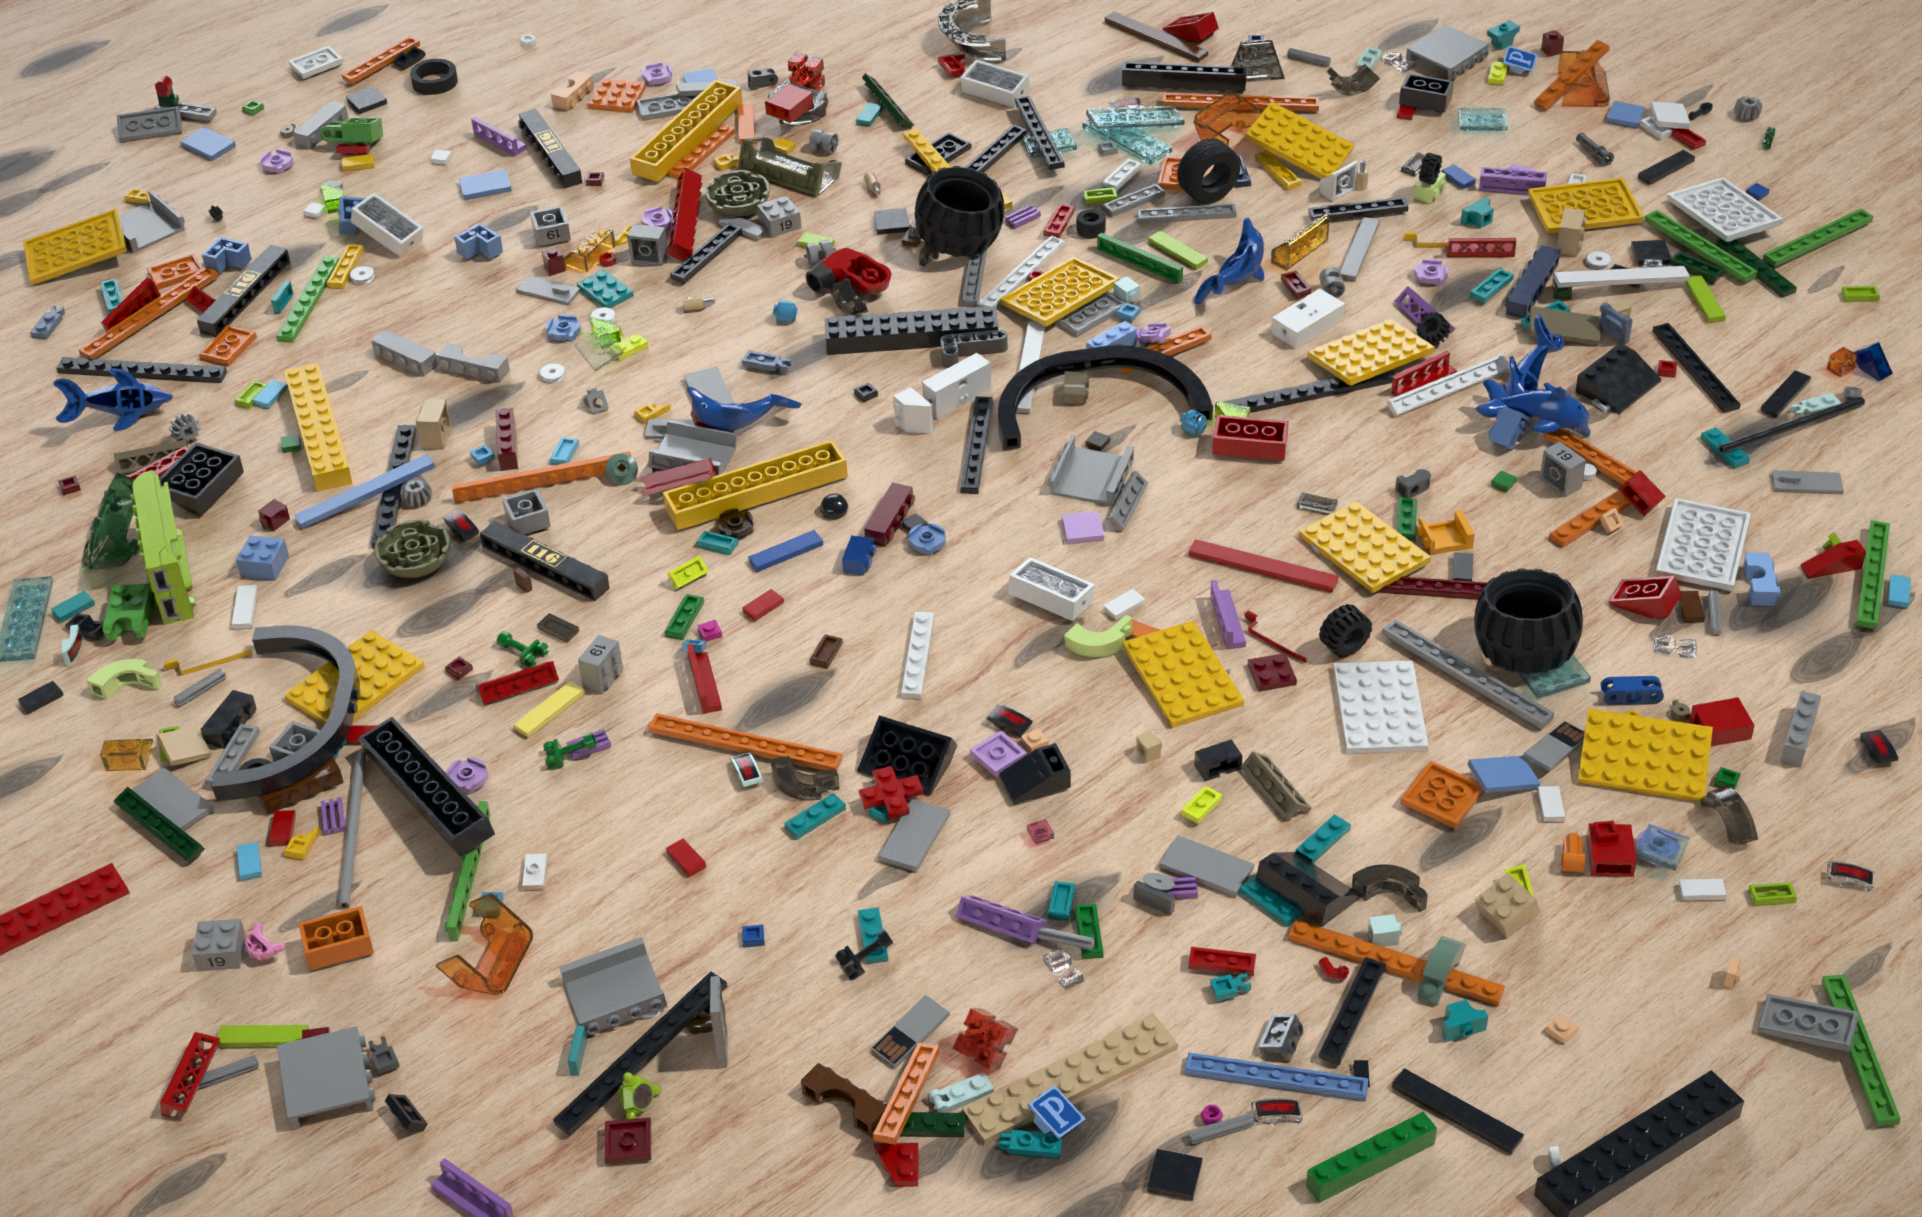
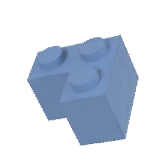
[338,196,365,235]
[454,223,503,259]
[202,237,252,274]
[1489,406,1532,450]

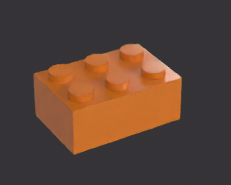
[298,906,374,971]

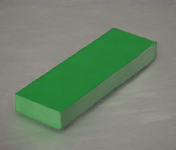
[1397,498,1417,541]
[665,594,704,640]
[1075,904,1104,959]

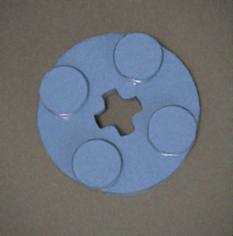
[546,314,581,342]
[909,523,946,556]

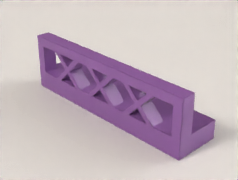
[471,117,527,156]
[1479,167,1547,195]
[1394,286,1456,333]
[1210,580,1246,649]
[956,895,1047,943]
[431,1158,514,1217]

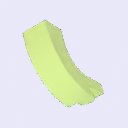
[1064,615,1133,658]
[87,659,162,699]

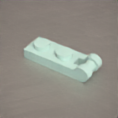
[927,1072,994,1113]

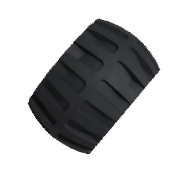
[915,166,1004,257]
[1474,568,1583,674]

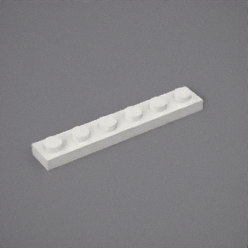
[901,612,934,699]

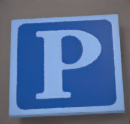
[1503,46,1538,75]
[1028,1085,1085,1139]

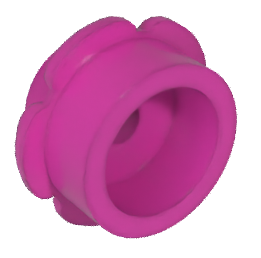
[1200,1104,1223,1125]

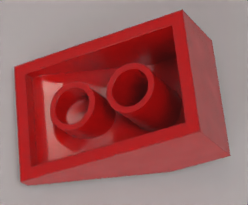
[1163,12,1219,43]
[1608,576,1682,619]

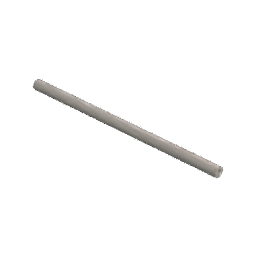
[339,751,366,909]

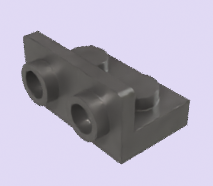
[1258,1014,1304,1061]

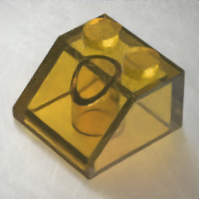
[100,738,153,771]

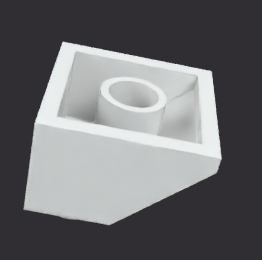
[1319,161,1358,202]
[893,387,933,434]

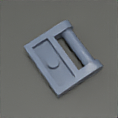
[1600,302,1633,345]

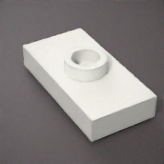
[522,853,548,891]

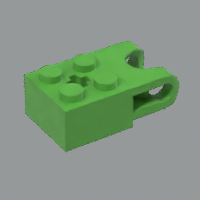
[321,118,383,145]
[103,583,155,640]

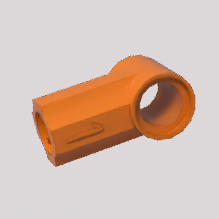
[1561,833,1585,873]

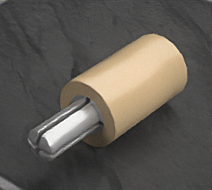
[1356,160,1368,191]
[864,172,881,195]
[682,296,715,312]

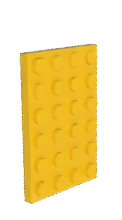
[1244,101,1355,179]
[1528,177,1644,234]
[23,208,127,285]
[1000,257,1120,327]
[1308,319,1434,386]
[1299,501,1431,593]
[1122,620,1245,728]
[284,630,425,725]
[1578,708,1713,802]

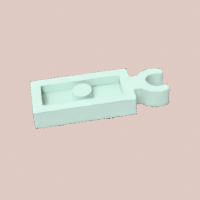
[1790,393,1841,418]

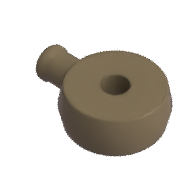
[280,124,296,138]
[1671,699,1691,721]

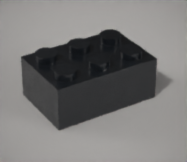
[1399,73,1454,113]

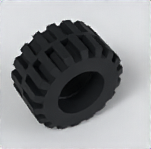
[1319,604,1372,658]

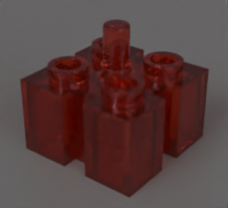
[787,52,825,94]
[952,1008,1018,1069]

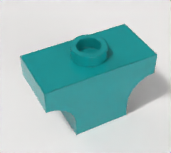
[1487,20,1520,50]
[1461,197,1494,228]
[1442,999,1488,1042]

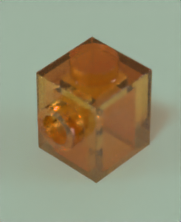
[1827,347,1858,377]

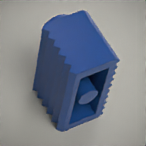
[842,535,876,575]

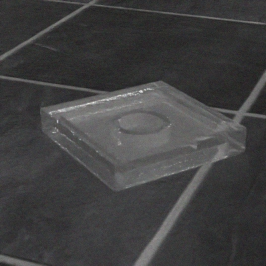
[575,326,624,372]

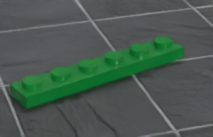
[1097,233,1183,283]

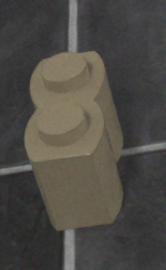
[1063,371,1089,404]

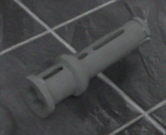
[1576,133,1614,166]

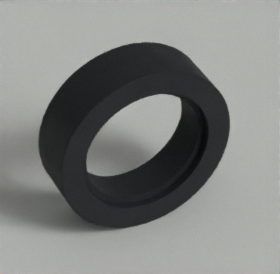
[410,59,458,95]

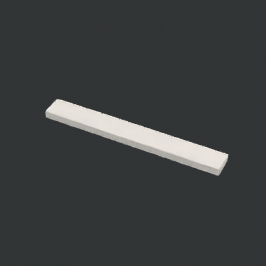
[977,236,1065,308]
[1553,266,1690,288]
[1016,322,1046,414]
[1386,354,1510,417]

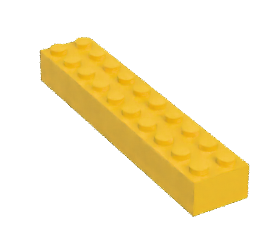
[630,80,743,182]
[284,363,352,492]
[663,439,848,530]

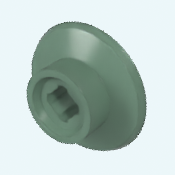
[605,453,638,485]

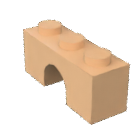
[551,71,594,111]

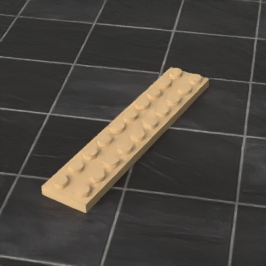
[962,1013,1178,1145]

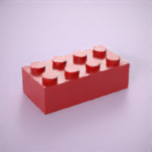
[1212,415,1289,461]

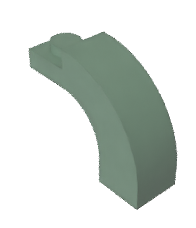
[1417,936,1466,1004]

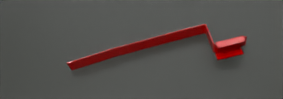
[1244,610,1307,663]

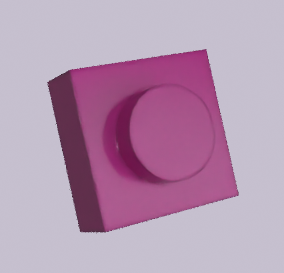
[697,619,722,642]

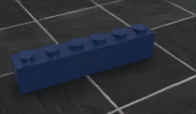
[1505,245,1561,318]

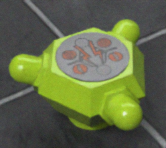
[618,1072,661,1119]

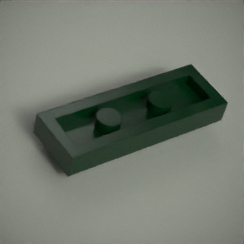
[1669,251,1724,283]
[900,1112,965,1137]

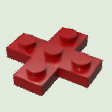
[858,766,923,819]

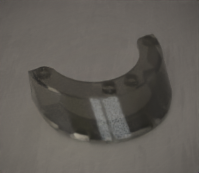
[938,0,1006,63]

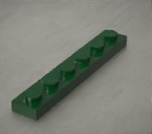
[862,73,914,129]
[1716,239,1797,298]
[113,787,205,864]

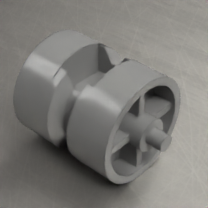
[809,129,839,153]
[804,240,836,266]
[1319,267,1345,298]

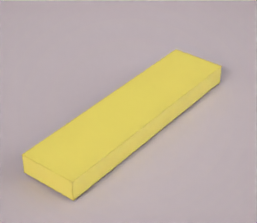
[514,681,585,738]

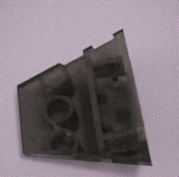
[1231,39,1285,80]

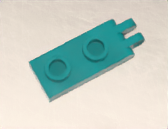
[998,1130,1062,1159]

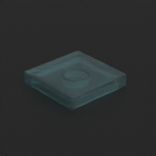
[1635,824,1690,871]

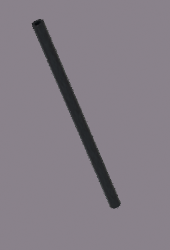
[1718,397,1865,454]

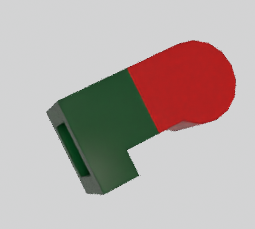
[155,75,179,107]

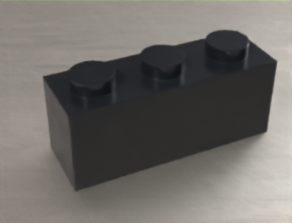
[200,690,257,749]

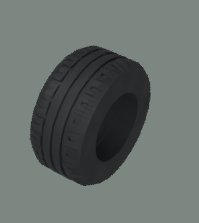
[1177,138,1240,203]

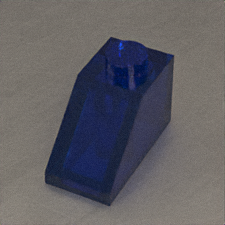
[1852,342,1893,381]

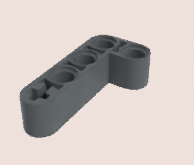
[941,330,1008,368]

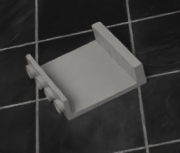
[1406,24,1489,81]
[99,190,185,253]
[648,420,737,476]
[1048,435,1134,506]
[559,937,668,1036]
[277,1026,376,1130]

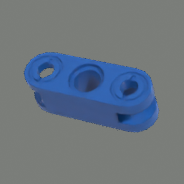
[1600,676,1664,705]

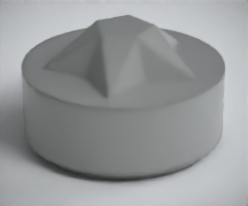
[1843,387,1862,399]

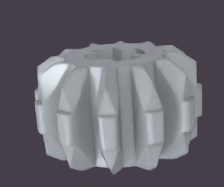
[1734,96,1762,120]
[169,413,201,442]
[400,478,432,508]

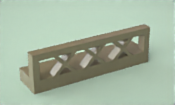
[114,440,189,475]
[1241,751,1311,821]

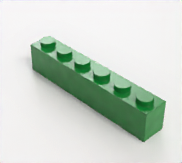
[1306,1111,1437,1203]

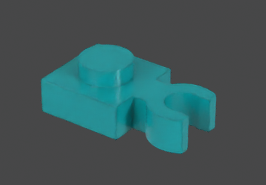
[1210,974,1251,1001]

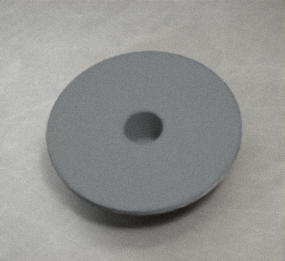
[1143,873,1174,890]

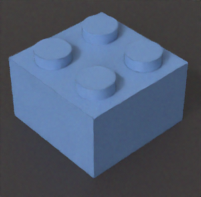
[236,535,289,580]

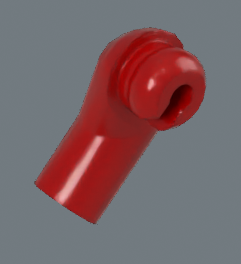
[1319,957,1349,981]

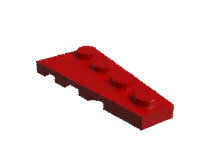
[100,277,161,331]

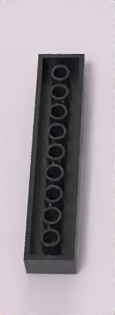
[825,306,998,355]
[358,717,495,857]
[1534,1070,1744,1217]

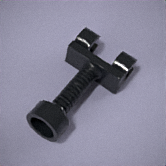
[835,929,894,980]

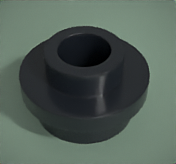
[208,205,223,221]

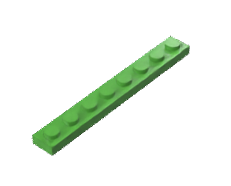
[1763,209,1873,267]
[1644,210,1757,283]
[276,256,339,343]
[1856,520,1890,629]
[445,801,490,941]
[1821,975,1901,1126]

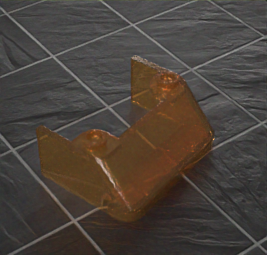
[1557,50,1610,107]
[1193,92,1263,145]
[435,893,533,996]

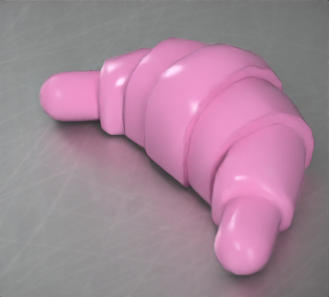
[244,923,286,961]

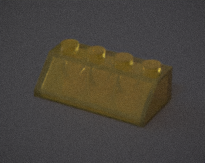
[1271,212,1330,271]

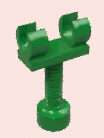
[497,631,549,667]
[543,732,597,770]

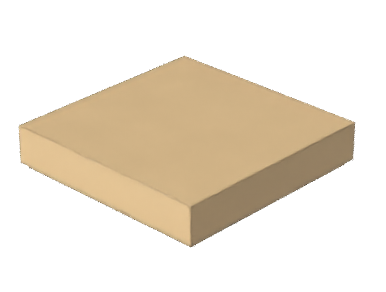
[158,726,211,766]

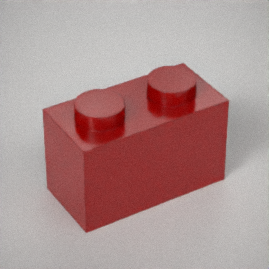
[1618,470,1666,516]

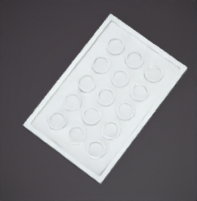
[1667,177,1783,242]
[1655,498,1751,591]
[1333,661,1429,754]

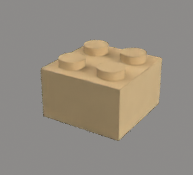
[1557,208,1587,257]
[416,399,451,449]
[1475,872,1540,939]

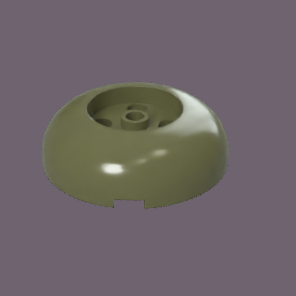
[705,170,770,217]
[375,520,450,578]

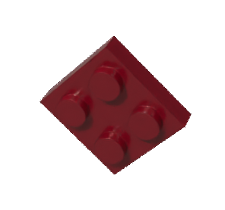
[1247,653,1297,692]
[604,1117,652,1164]

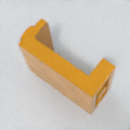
[1416,510,1475,555]

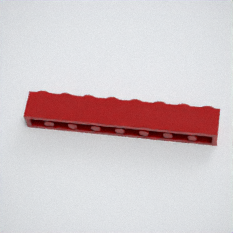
[666,167,703,262]

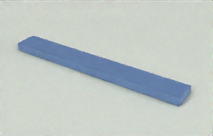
[294,454,435,529]
[1185,1052,1369,1101]

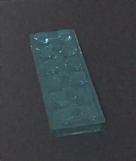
[1086,106,1185,130]
[1082,110,1172,165]
[0,576,53,662]

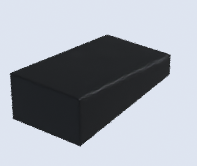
[1353,1060,1370,1087]

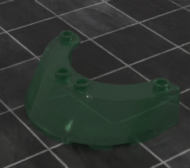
[82,472,140,571]

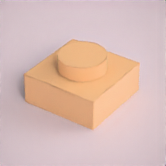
[1598,508,1624,533]
[1021,729,1049,752]
[1724,957,1742,989]
[1546,1014,1579,1045]

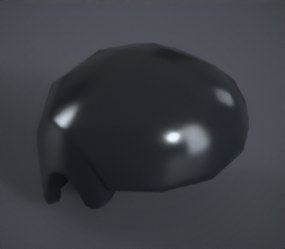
[820,493,848,519]

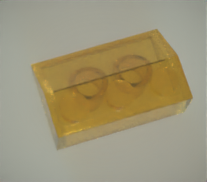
[564,226,616,272]

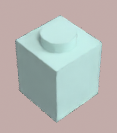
[1114,276,1140,304]
[1367,914,1402,947]

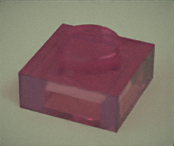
[1027,819,1054,845]

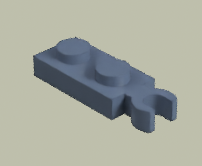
[30,306,65,340]
[742,350,791,372]

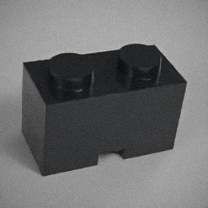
[1194,739,1243,782]

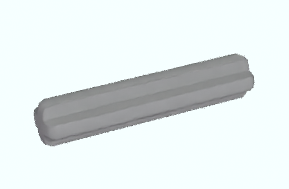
[1287,48,1331,66]
[1708,590,1722,635]
[173,669,226,706]
[1037,927,1095,950]
[192,1055,259,1089]
[1188,1113,1254,1144]

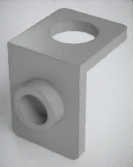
[583,388,609,414]

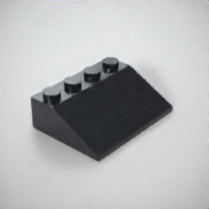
[1575,343,1661,415]
[159,442,244,516]
[857,715,957,795]
[1255,852,1361,925]

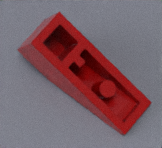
[1800,540,1866,579]

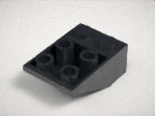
[999,743,1071,804]

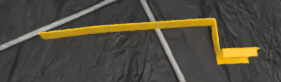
[1403,232,1446,247]
[163,649,252,675]

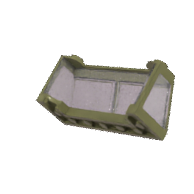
[737,136,842,196]

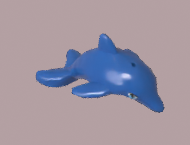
[1194,217,1265,305]
[1502,314,1564,417]
[53,368,173,431]
[1475,379,1591,436]
[687,387,802,433]

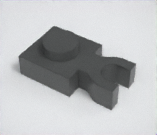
[368,1036,400,1075]

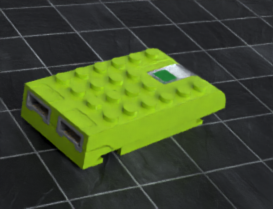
[130,470,196,625]

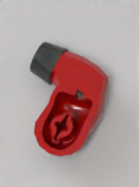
[805,247,892,294]

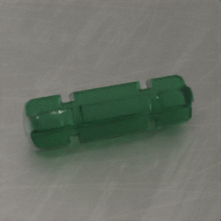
[1762,127,1776,150]

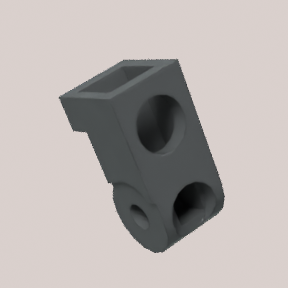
[748,68,778,90]
[1395,469,1431,498]

